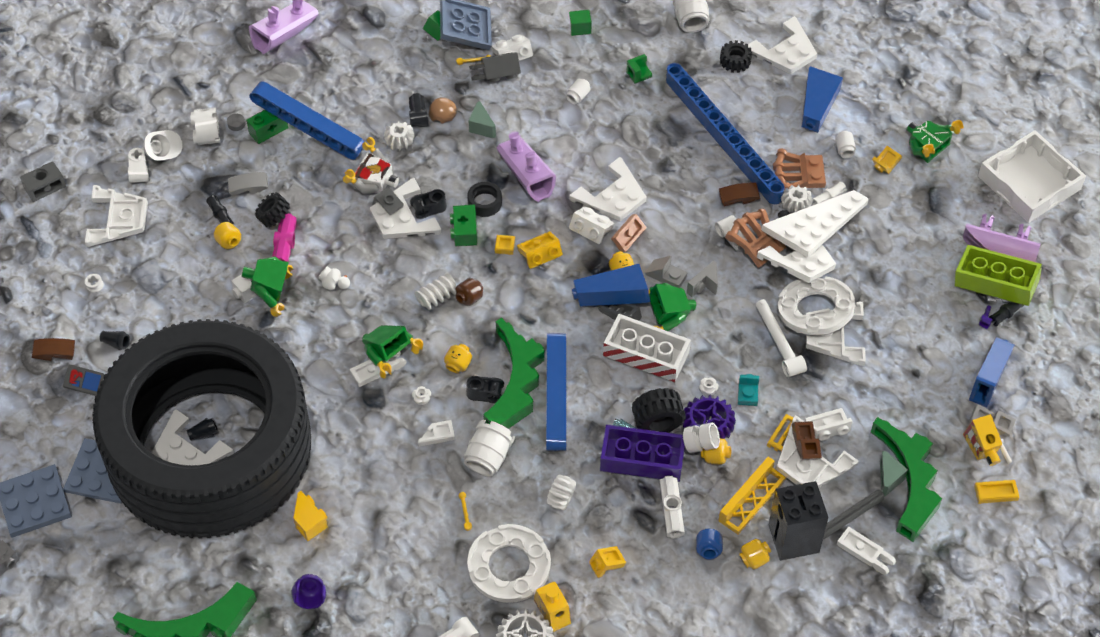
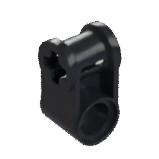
[410,189,447,219]
[466,376,504,403]

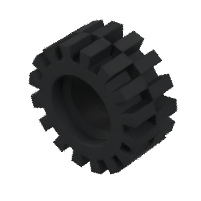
[720,40,752,73]
[255,192,290,228]

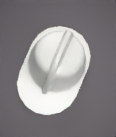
[141,130,183,161]

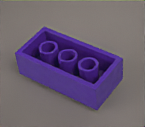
[600,425,685,482]

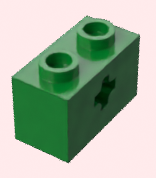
[246,110,289,144]
[450,205,477,246]

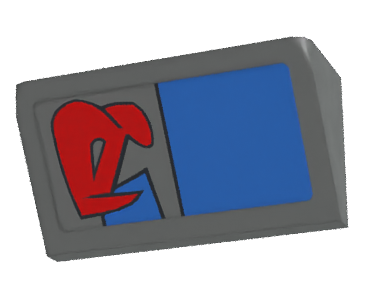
[63,364,105,396]

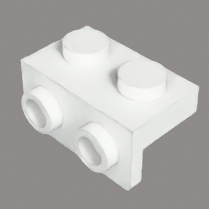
[491,35,533,61]
[569,207,615,244]
[805,408,853,441]

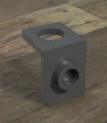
[372,187,404,215]

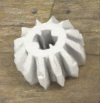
[384,120,415,151]
[781,184,813,213]
[547,474,576,510]

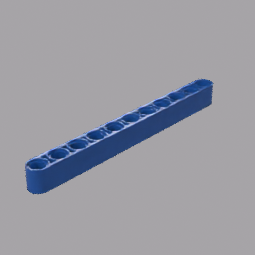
[666,63,784,205]

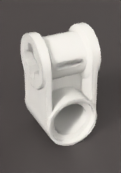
[128,148,149,183]

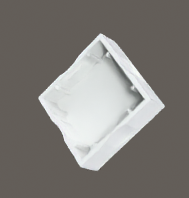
[978,130,1086,223]

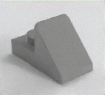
[645,256,688,288]
[687,261,718,297]

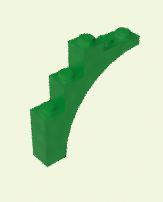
[483,317,545,429]
[870,417,942,542]
[113,582,257,637]

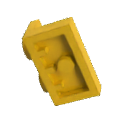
[517,231,563,269]

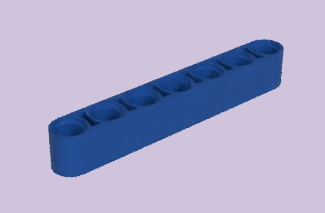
[249,81,364,160]
[546,333,566,451]

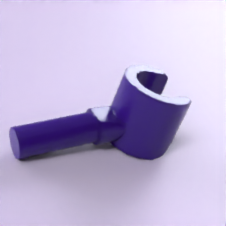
[979,305,993,329]

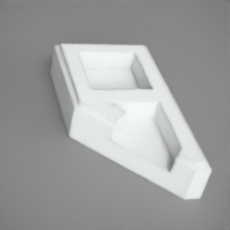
[418,420,455,447]

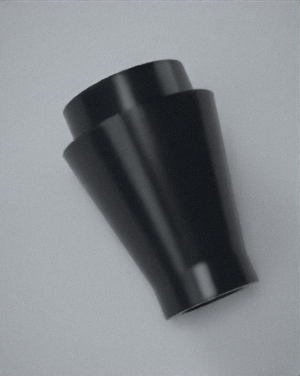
[99,331,130,350]
[187,418,218,441]

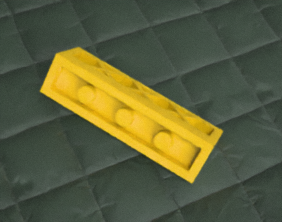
[718,456,786,535]

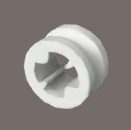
[85,274,104,292]

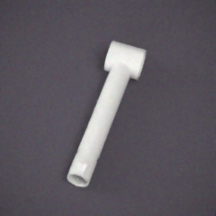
[756,299,807,377]

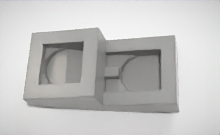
[228,172,268,196]
[968,404,1016,437]

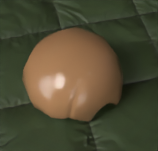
[428,97,457,124]

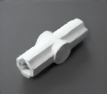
[659,476,685,539]

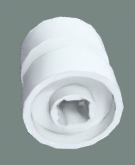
[683,422,720,453]

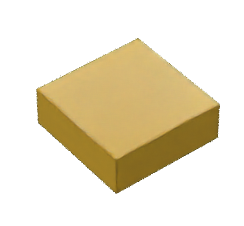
[495,235,515,255]

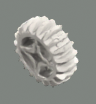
[496,609,554,637]

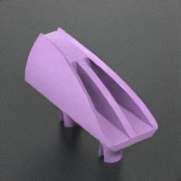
[249,0,319,54]
[497,132,556,202]
[963,214,1041,262]

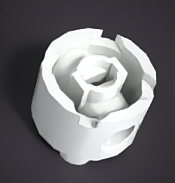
[190,108,220,145]

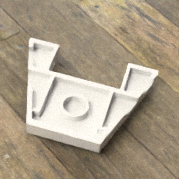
[748,16,817,74]
[569,157,647,222]
[370,178,442,239]
[85,185,148,247]
[757,245,836,283]
[806,302,866,366]
[152,409,234,465]
[775,415,859,488]

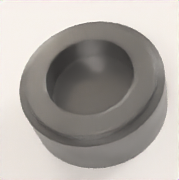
[227,113,245,131]

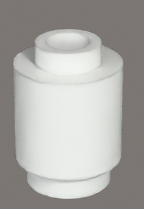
[566,79,591,105]
[835,131,856,158]

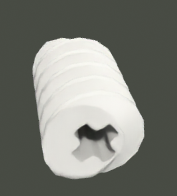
[414,272,456,310]

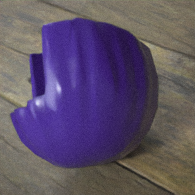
[291,574,326,609]

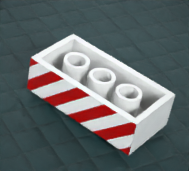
[603,314,691,382]

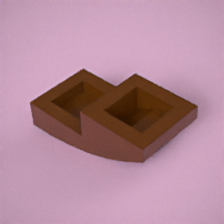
[719,182,761,207]
[31,338,75,361]
[791,421,822,460]

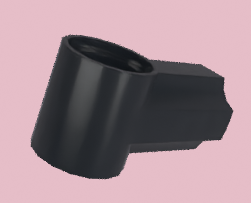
[409,93,429,127]

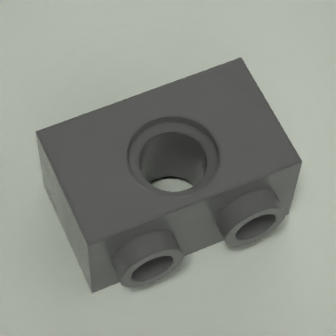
[20,161,66,202]

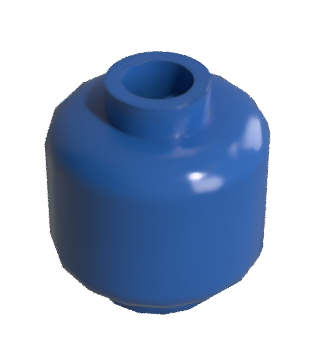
[696,528,723,560]

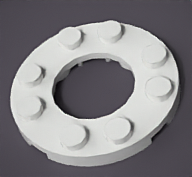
[778,276,855,335]
[467,524,551,603]

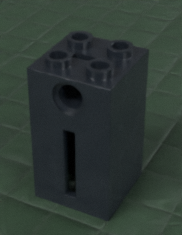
[768,481,829,561]

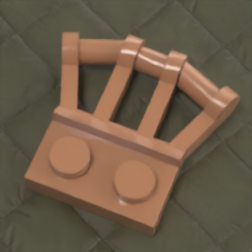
[773,148,826,190]
[725,209,786,268]

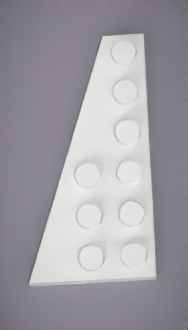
[761,190,869,257]

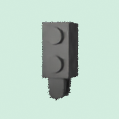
[469,52,521,82]

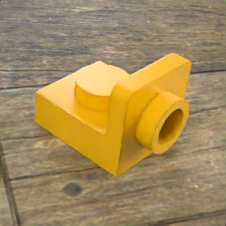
[589,546,626,578]

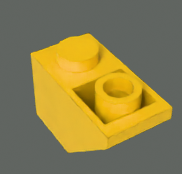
[293,491,328,541]

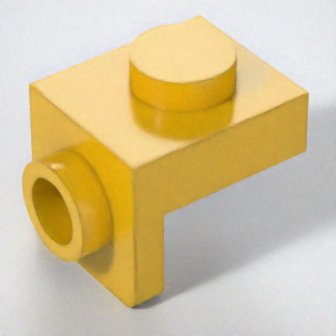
[872,146,902,174]

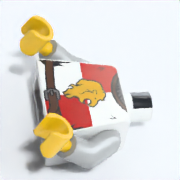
[343,137,399,194]

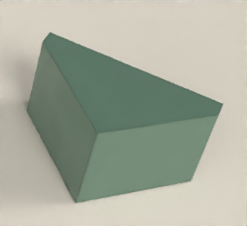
[468,101,496,138]
[879,451,908,497]

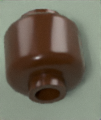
[455,278,483,306]

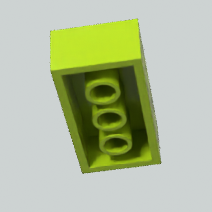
[955,245,1042,306]

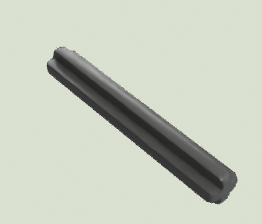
[823,490,885,539]

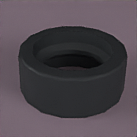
[467,182,502,217]

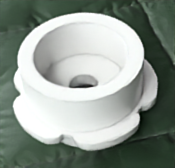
[699,377,719,396]
[412,386,431,405]

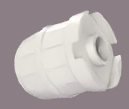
[672,0,710,33]
[464,420,515,476]

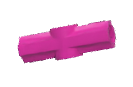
[272,213,297,262]

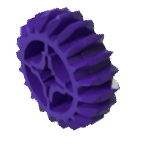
[683,394,736,439]

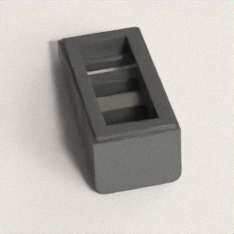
[598,304,642,321]

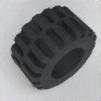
[631,388,686,433]

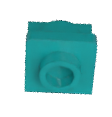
[738,374,759,406]

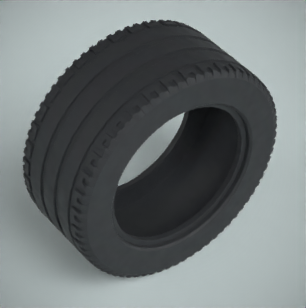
[92,319,311,538]

